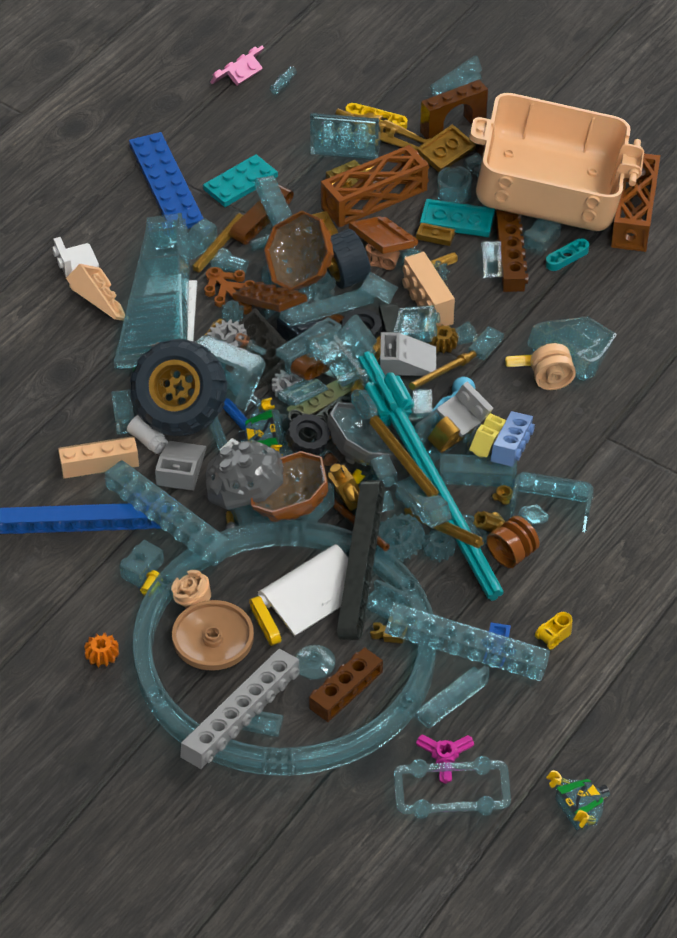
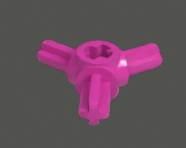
[416,735,474,784]

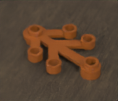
[204,267,255,315]

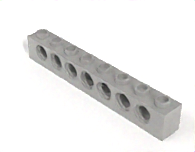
[180,649,300,769]

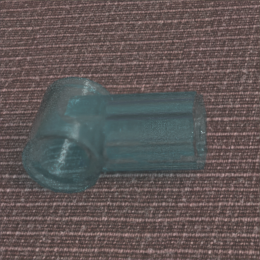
[210,248,249,273]

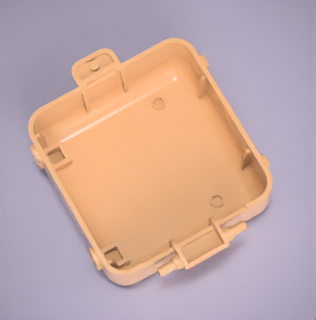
[469,93,644,231]

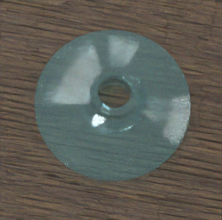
[462,423,483,459]
[295,645,335,679]

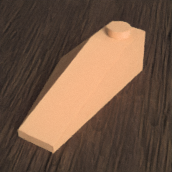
[66,264,127,321]

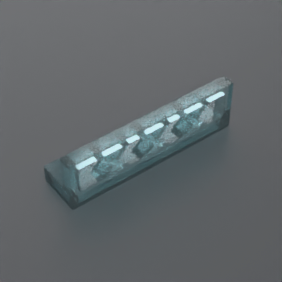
[276,317,342,375]
[415,666,489,729]

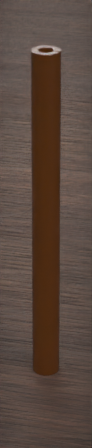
[329,499,390,551]

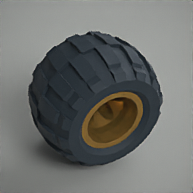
[130,339,227,436]

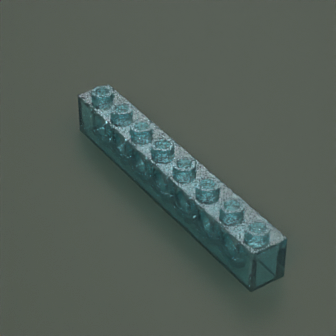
[105,460,232,567]
[384,602,550,681]

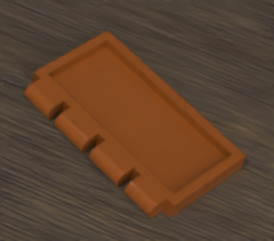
[349,216,418,254]

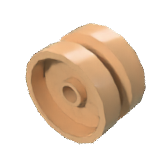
[530,343,576,390]

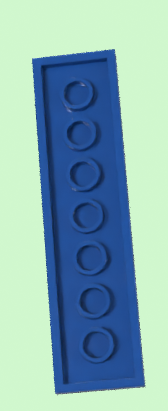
[129,132,204,233]

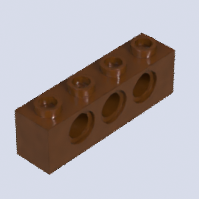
[309,647,383,722]

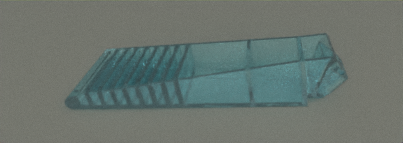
[114,213,190,369]

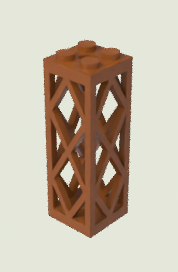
[321,145,429,227]
[611,153,661,252]

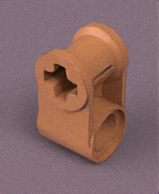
[366,243,400,270]

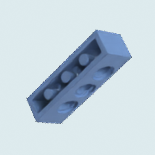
[491,411,535,467]

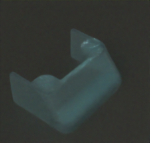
[174,335,265,411]
[510,472,594,532]

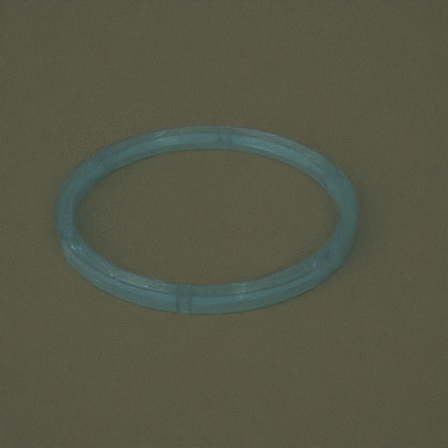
[133,520,437,776]

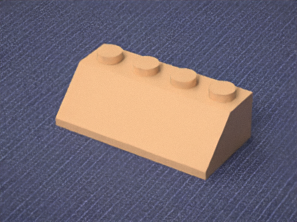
[58,436,139,479]

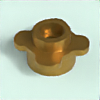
[492,485,515,505]

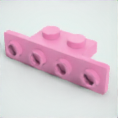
[210,46,264,86]

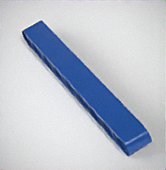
[0,502,168,534]

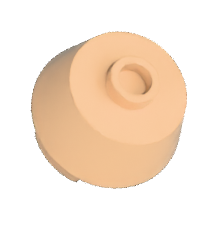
[171,570,211,608]

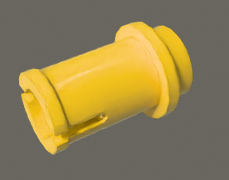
[140,570,161,596]

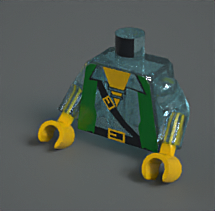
[238,398,285,455]
[546,770,610,830]

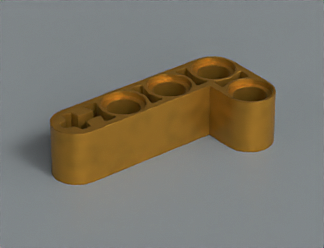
[428,416,486,453]

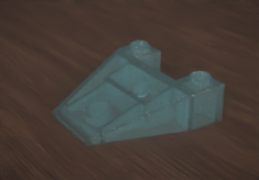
[527,317,617,381]

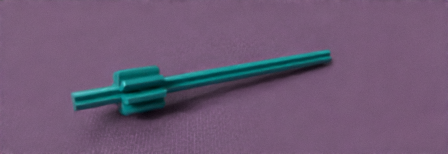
[358,351,504,601]

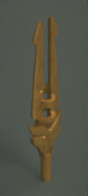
[335,108,431,150]

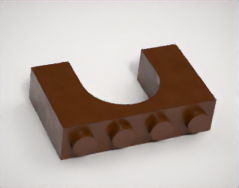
[420,80,488,139]

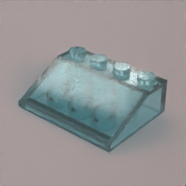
[310,113,381,159]

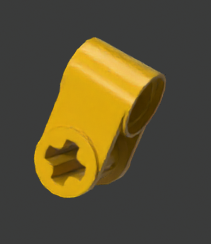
[535,612,572,650]

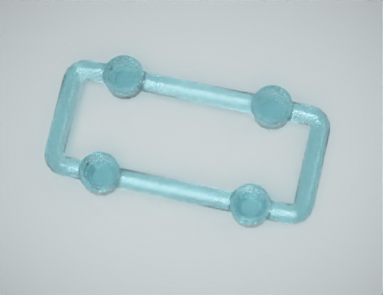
[394,756,511,818]

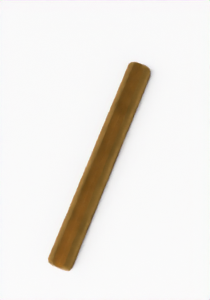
[192,213,243,273]

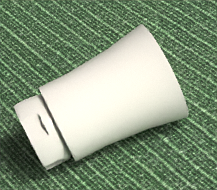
[127,415,168,454]

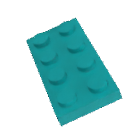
[203,154,278,207]
[420,199,495,237]

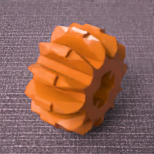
[84,633,119,668]

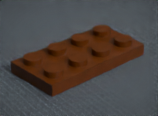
[233,282,307,312]

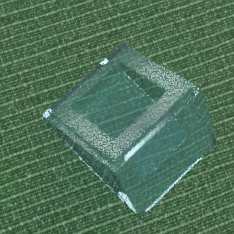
[455,321,479,345]

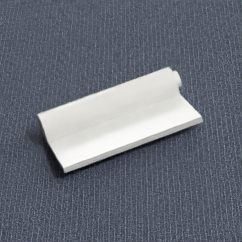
[258,544,371,637]

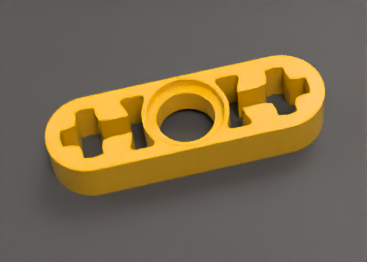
[249,596,281,646]

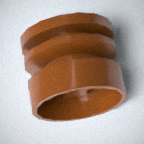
[487,516,540,568]

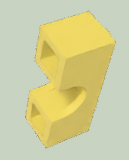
[469,413,506,458]

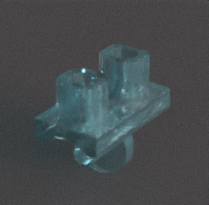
[361,272,398,303]

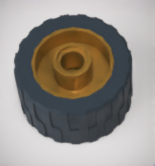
[327,229,371,289]

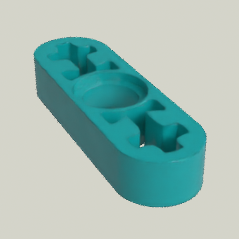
[546,239,589,271]

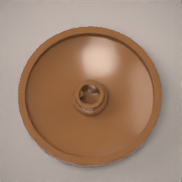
[172,600,254,670]

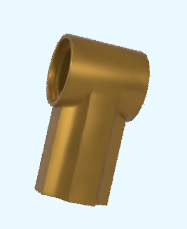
[473,511,505,532]

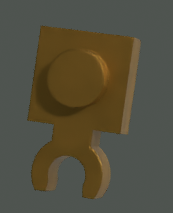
[370,621,408,643]

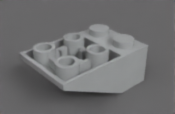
[380,332,436,376]
[155,441,206,491]

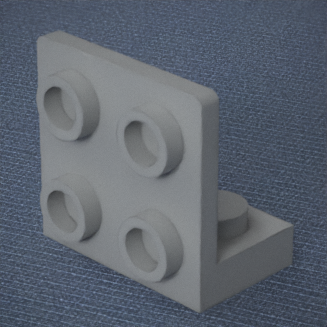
[436,381,494,437]

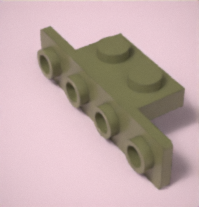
[287,375,354,415]

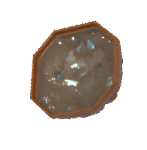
[264,210,334,291]
[248,451,328,522]

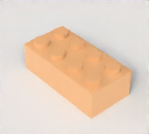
[402,252,455,328]

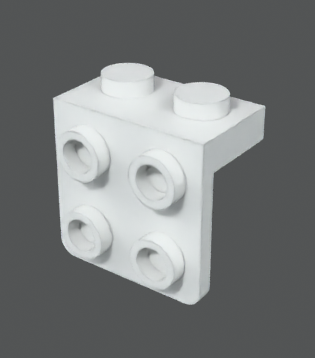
[52,237,99,277]

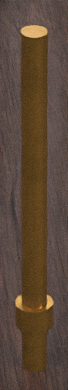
[409,351,477,390]

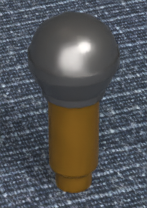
[225,511,239,536]

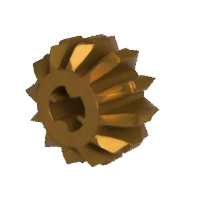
[427,324,459,354]

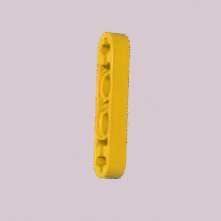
[345,103,408,129]

